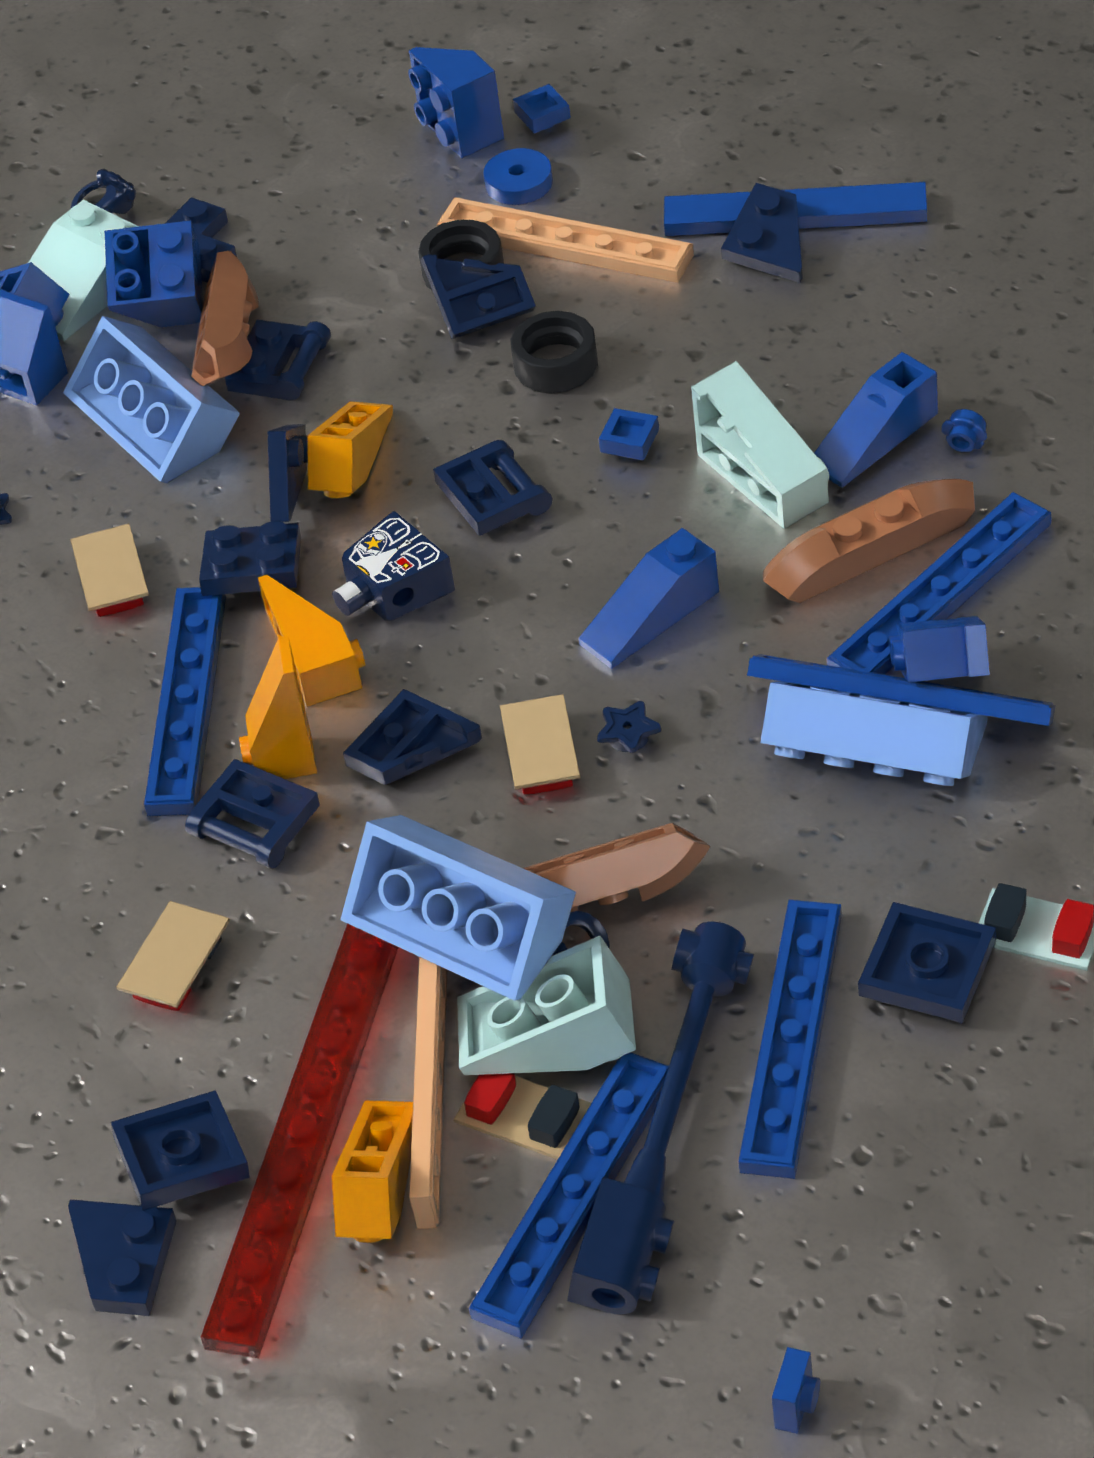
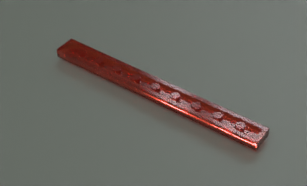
[200,923,399,1359]

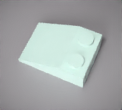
[28,199,139,341]
[457,936,636,1075]

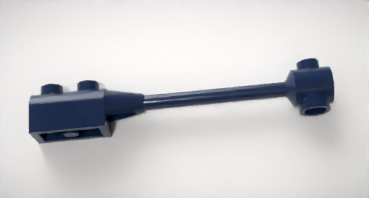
[567,921,754,1315]

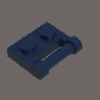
[225,319,331,400]
[433,440,553,536]
[185,759,320,869]

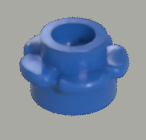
[941,409,987,452]

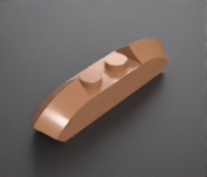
[191,250,259,386]
[763,479,975,603]
[523,823,711,912]

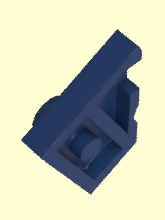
[721,183,803,283]
[421,254,536,339]
[267,424,308,522]
[343,689,482,785]
[68,1199,177,1316]

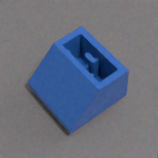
[408,47,504,159]
[104,220,203,328]
[0,289,68,406]

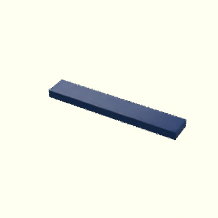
[664,182,927,236]
[827,492,1051,675]
[144,587,226,816]
[747,654,1056,726]
[738,900,842,1179]
[469,1052,669,1339]

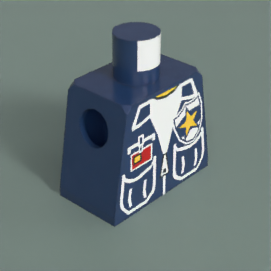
[332,511,455,621]

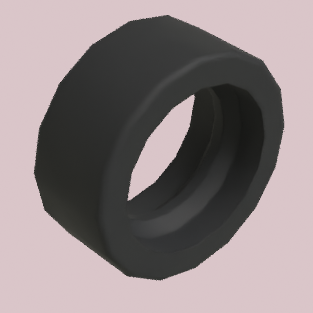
[418,220,504,290]
[510,311,598,393]

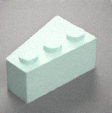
[691,361,829,529]

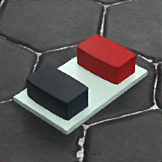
[979,883,1094,971]

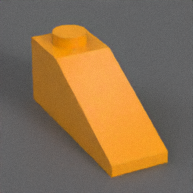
[307,401,393,498]
[258,575,366,707]
[239,636,317,779]
[332,1100,413,1243]

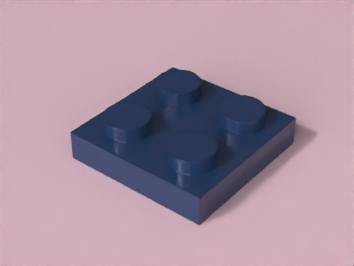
[199,521,301,596]
[858,902,996,1023]
[111,1090,250,1211]

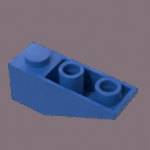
[814,352,938,488]

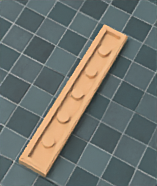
[437,197,694,283]
[409,957,448,1229]

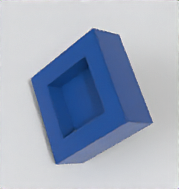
[513,84,571,134]
[599,408,659,460]
[772,1347,820,1434]

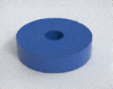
[483,148,553,205]

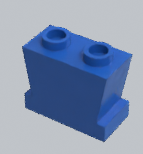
[889,616,990,683]

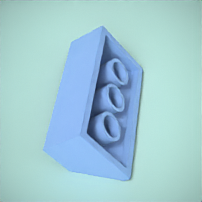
[63,316,240,483]
[760,681,988,786]
[340,815,576,1001]

